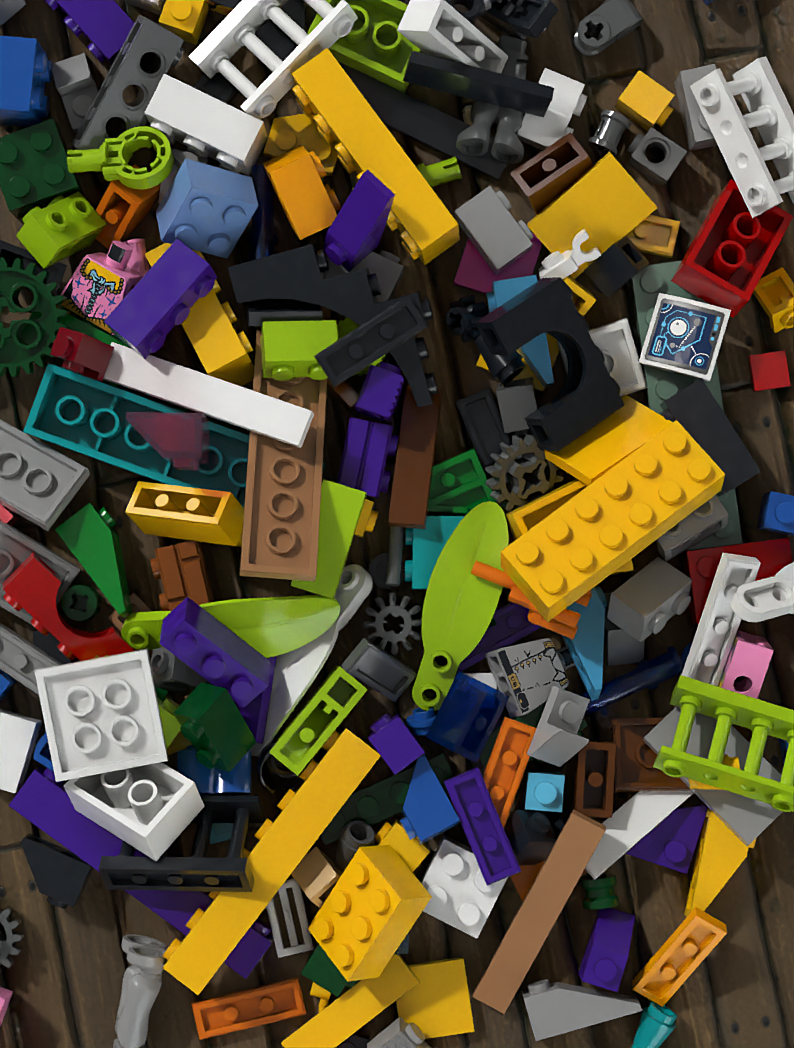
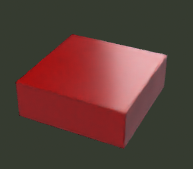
[748,350,791,392]

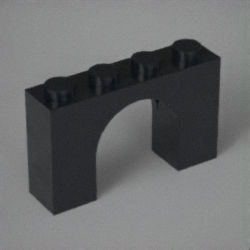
[475,277,625,451]

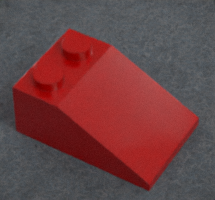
[681,537,793,624]

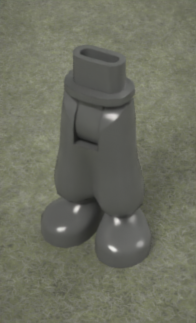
[456,36,529,164]

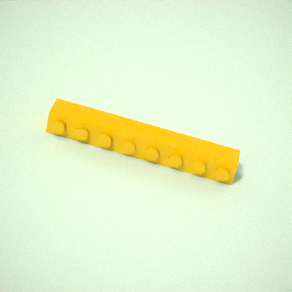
[162,728,381,995]

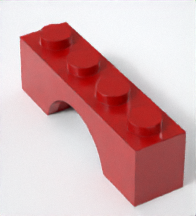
[3,552,138,661]

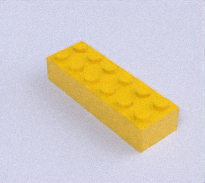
[291,48,460,265]
[500,420,725,622]

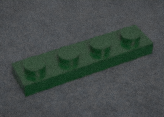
[320,753,454,845]

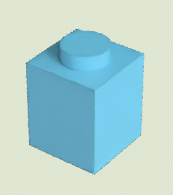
[523,769,565,812]

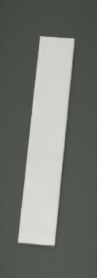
[103,342,314,448]

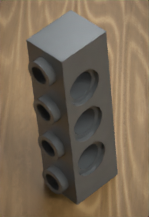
[71,15,184,150]

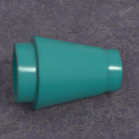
[631,1001,677,1048]

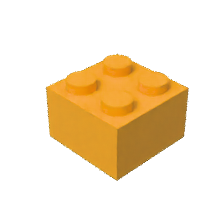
[262,145,341,240]

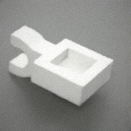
[538,228,601,280]

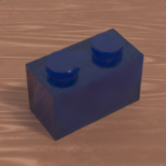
[426,671,509,763]

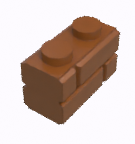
[150,540,214,611]

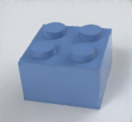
[156,158,259,258]

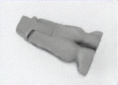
[113,934,167,1048]

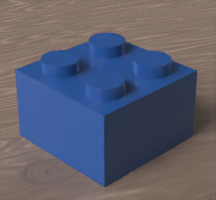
[0,35,53,127]

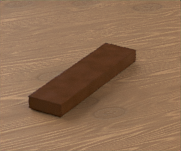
[388,386,443,529]

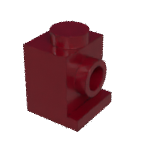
[50,327,115,382]

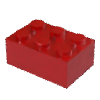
[671,179,794,318]

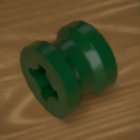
[61,585,101,621]
[580,874,619,909]

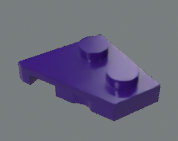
[625,804,708,874]

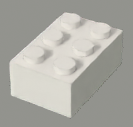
[145,74,268,176]
[64,762,205,861]

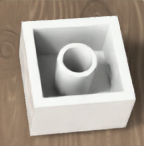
[420,834,508,938]

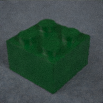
[0,118,84,219]

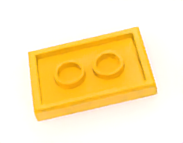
[527,152,658,279]
[544,395,673,486]

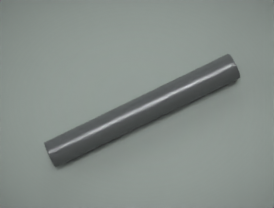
[385,526,404,587]

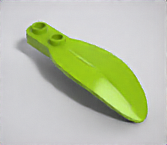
[412,501,509,711]
[121,595,340,658]

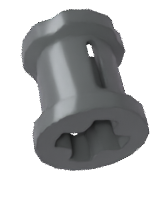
[587,109,632,157]

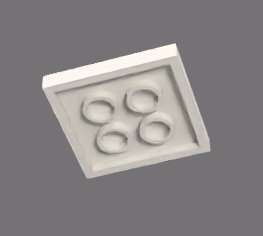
[35,649,169,782]

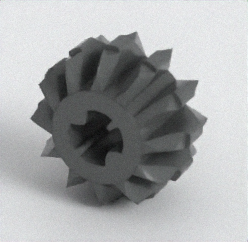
[363,593,422,655]

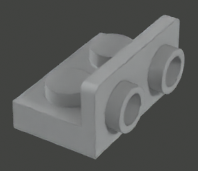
[657,495,729,562]

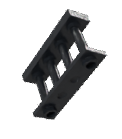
[99,794,266,892]

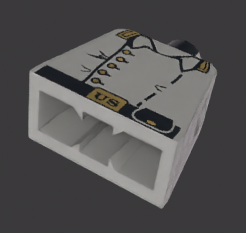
[485,638,575,718]

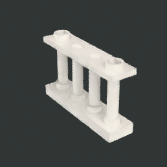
[189,0,358,120]
[690,56,794,218]

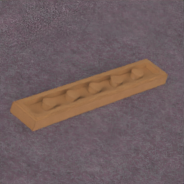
[472,809,606,1014]

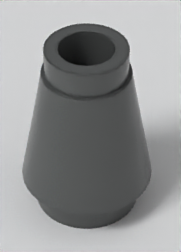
[334,821,375,872]

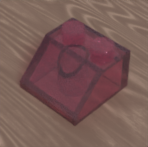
[126,412,209,470]

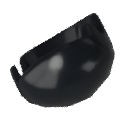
[257,738,312,794]

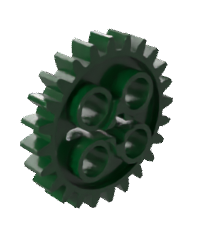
[0,257,70,377]

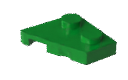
[428,449,498,513]

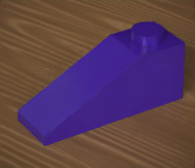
[323,169,395,272]

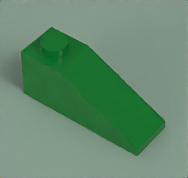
[55,503,133,618]

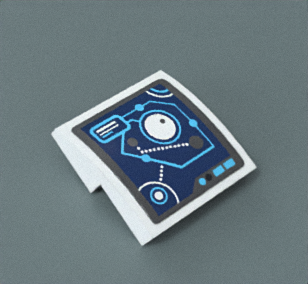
[638,293,731,382]

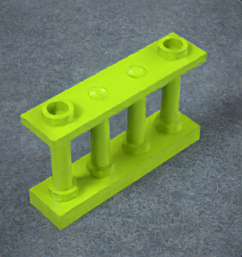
[653,675,794,812]

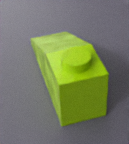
[269,666,368,776]

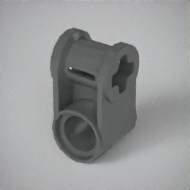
[573,0,644,57]

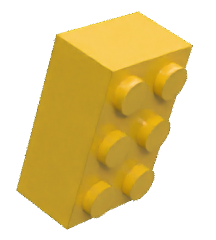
[307,845,432,982]

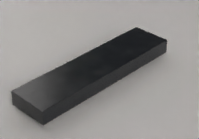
[403,51,554,117]

